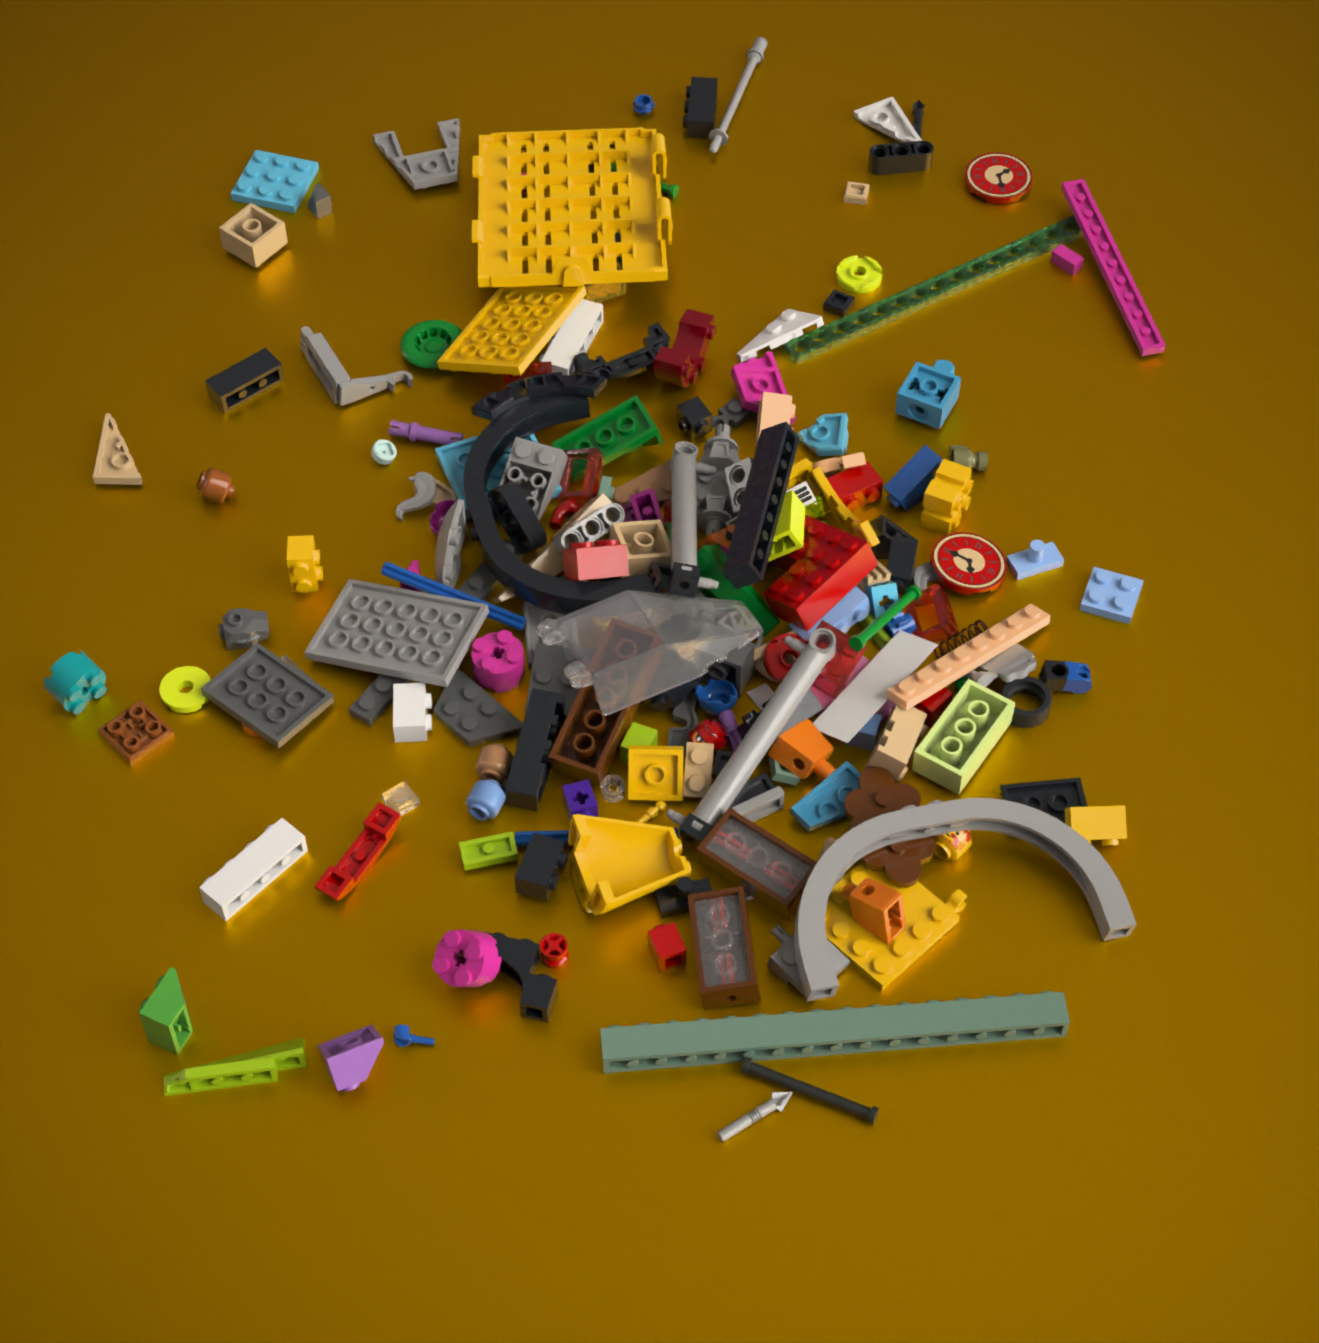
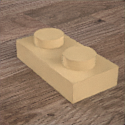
[683,742,714,798]

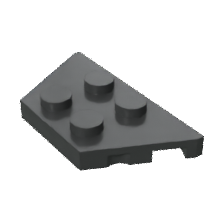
[433,668,523,747]

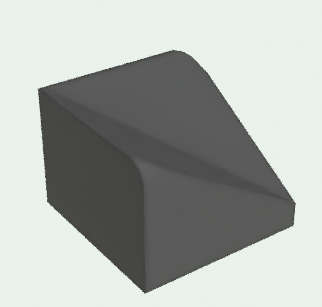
[308,183,333,219]

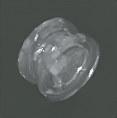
[601,775,625,802]

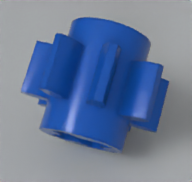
[883,611,916,638]

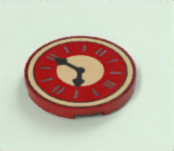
[964,152,1033,204]
[930,532,1007,595]

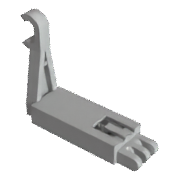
[300,326,413,406]

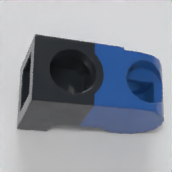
[1038,660,1092,694]

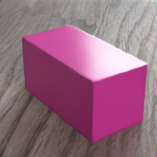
[1050,244,1084,276]

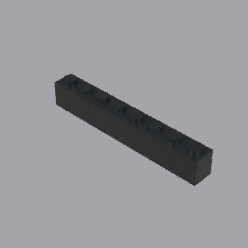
[722,421,800,589]

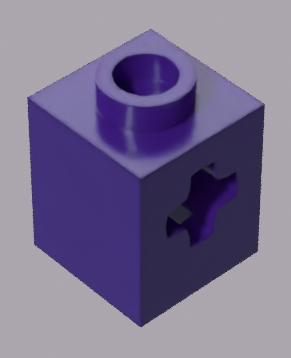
[562,779,598,822]

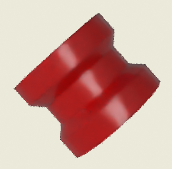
[540,933,569,969]

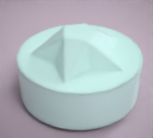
[371,439,397,465]

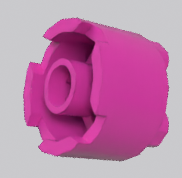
[471,630,525,693]
[432,929,501,988]

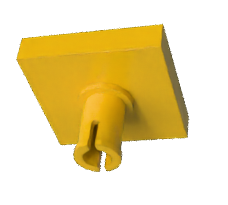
[628,745,684,801]

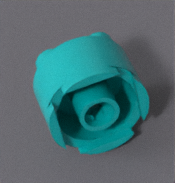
[43,651,107,715]

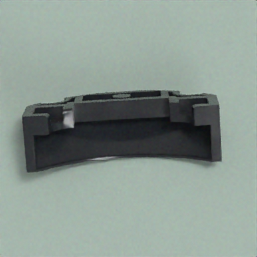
[574,322,670,380]

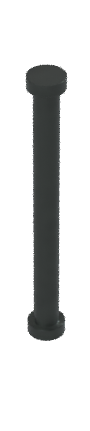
[741,1057,879,1125]

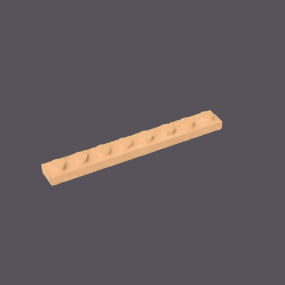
[887,604,1050,710]

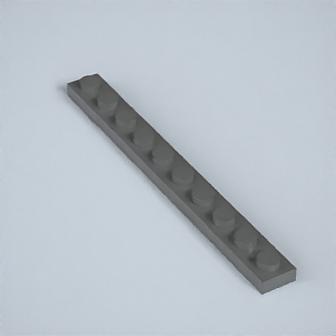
[349,539,526,726]

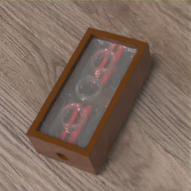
[696,808,817,921]
[687,886,761,1010]

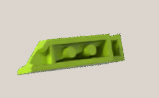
[164,1038,307,1096]

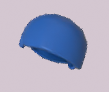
[695,678,738,715]

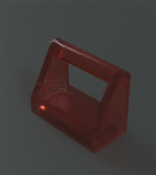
[557,448,604,502]
[905,583,960,642]

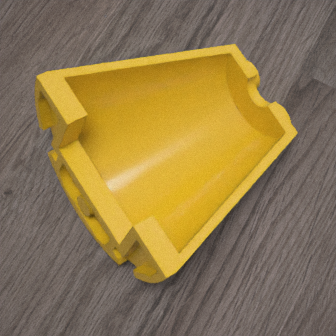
[568,814,691,915]

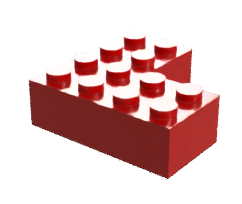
[763,515,878,631]

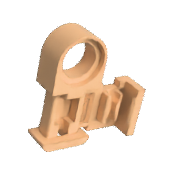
[813,452,866,477]

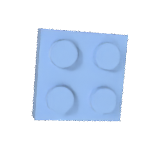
[1080,567,1144,624]

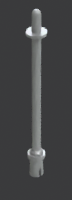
[709,37,768,154]

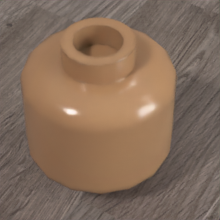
[475,743,513,783]

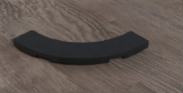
[471,372,607,421]

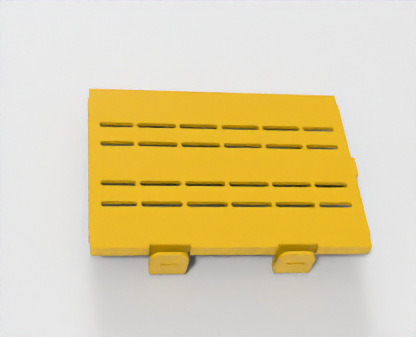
[472,127,673,288]

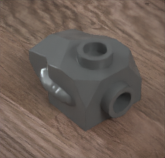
[218,608,270,650]

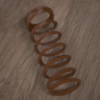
[934,620,988,659]

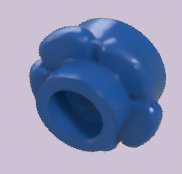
[633,94,655,115]

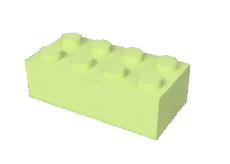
[912,679,1015,795]

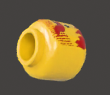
[933,830,972,861]

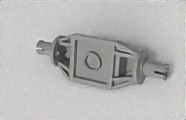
[696,424,740,536]

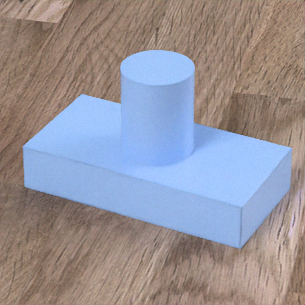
[1006,540,1064,580]

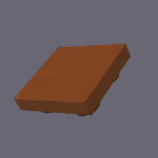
[98,700,174,766]

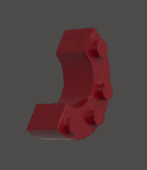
[654,309,716,388]

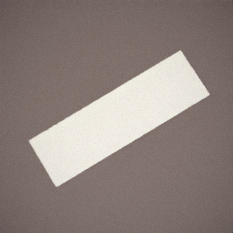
[813,630,938,743]

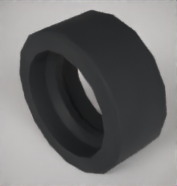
[1001,676,1052,728]

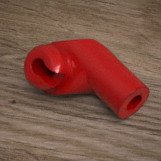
[549,499,580,530]

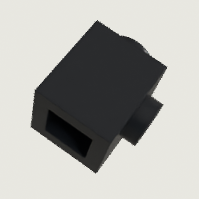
[676,396,713,440]

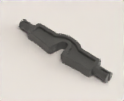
[667,686,698,764]

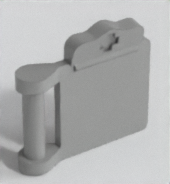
[964,643,1036,687]

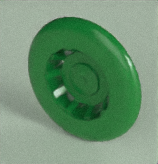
[400,320,462,369]

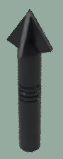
[911,100,925,138]

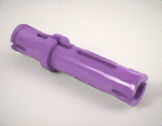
[389,420,464,445]

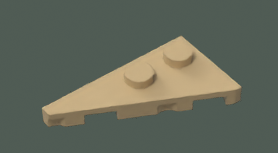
[93,413,142,485]

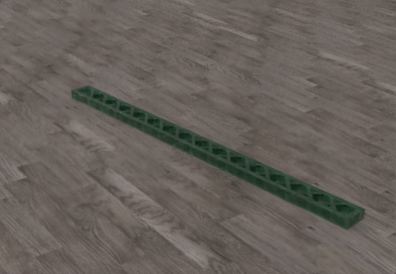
[784,215,1083,364]

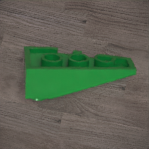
[697,544,781,639]

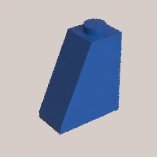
[883,445,943,511]

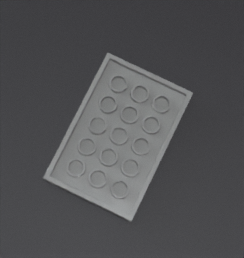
[304,579,489,687]

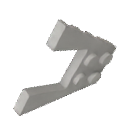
[373,118,460,190]

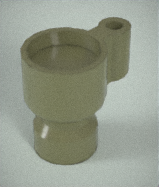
[949,445,988,471]

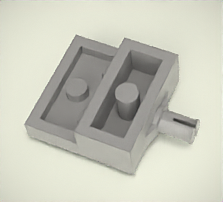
[767,924,850,996]

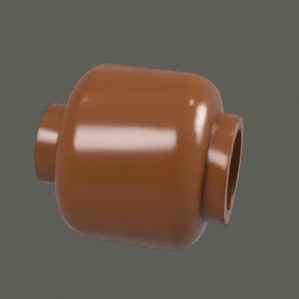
[196,468,235,504]

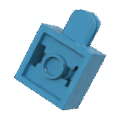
[895,359,961,429]

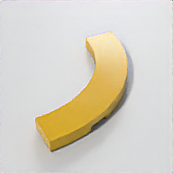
[808,466,880,547]

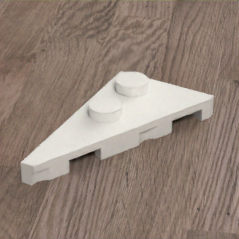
[854,96,922,142]
[736,309,824,363]

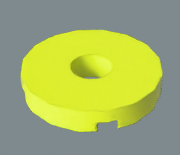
[836,255,882,294]
[159,666,211,713]

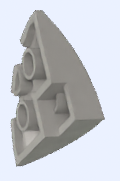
[434,499,467,589]

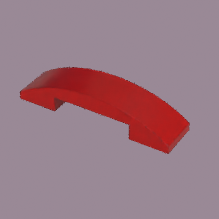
[314,802,402,902]

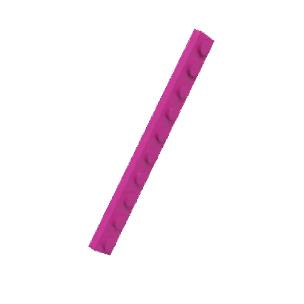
[1061,179,1166,356]

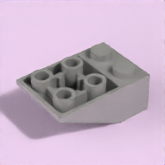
[499,437,568,521]

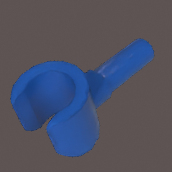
[394,1024,435,1047]

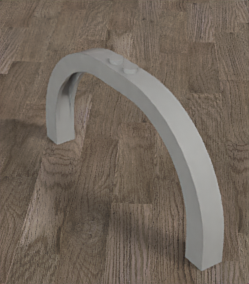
[794,798,1137,1002]

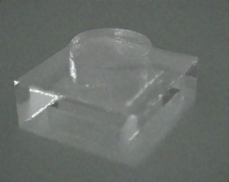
[381,781,420,815]

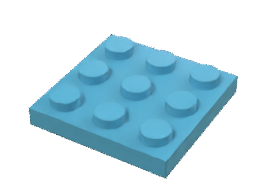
[230,150,319,213]

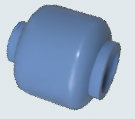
[466,779,506,821]

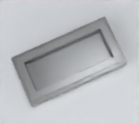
[732,786,784,822]

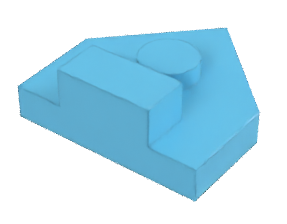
[797,413,849,456]

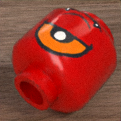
[688,719,728,757]

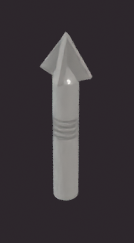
[717,1092,793,1142]

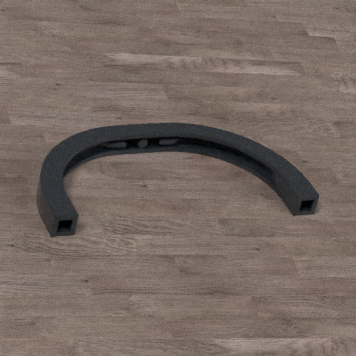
[463,394,662,618]

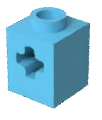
[865,581,898,618]

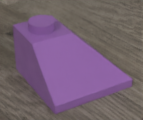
[317,1024,384,1092]

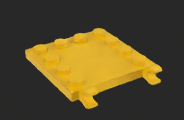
[825,863,967,991]

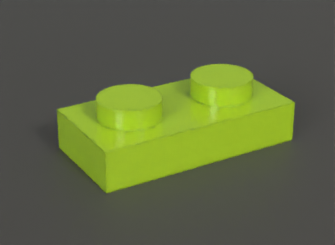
[458,831,519,871]

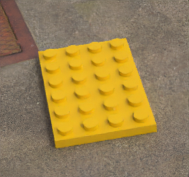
[437,285,587,376]

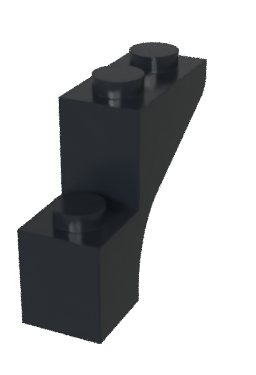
[486,932,558,1023]

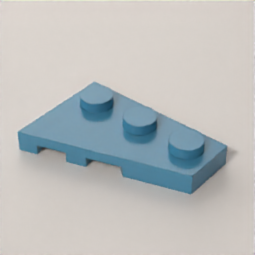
[789,761,861,831]

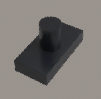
[654,877,712,919]

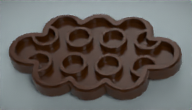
[843,767,936,888]

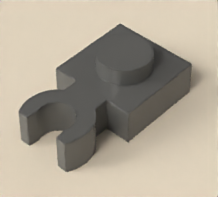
[712,397,752,432]

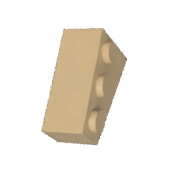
[863,704,927,782]

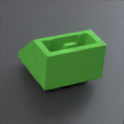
[139,967,193,1055]

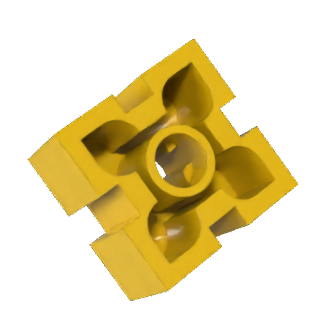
[920,459,974,535]

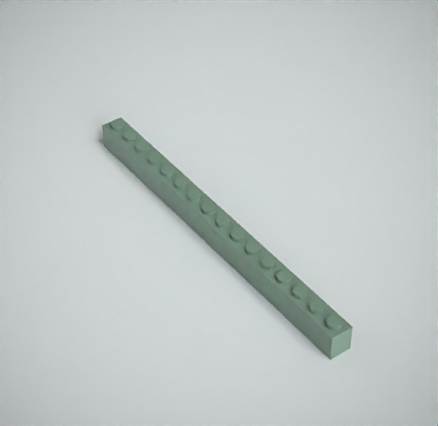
[600,991,1070,1074]

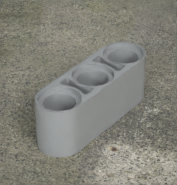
[554,503,625,555]

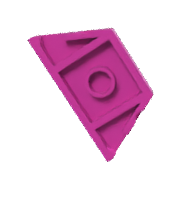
[731,351,796,425]

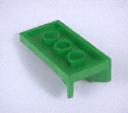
[551,395,664,482]

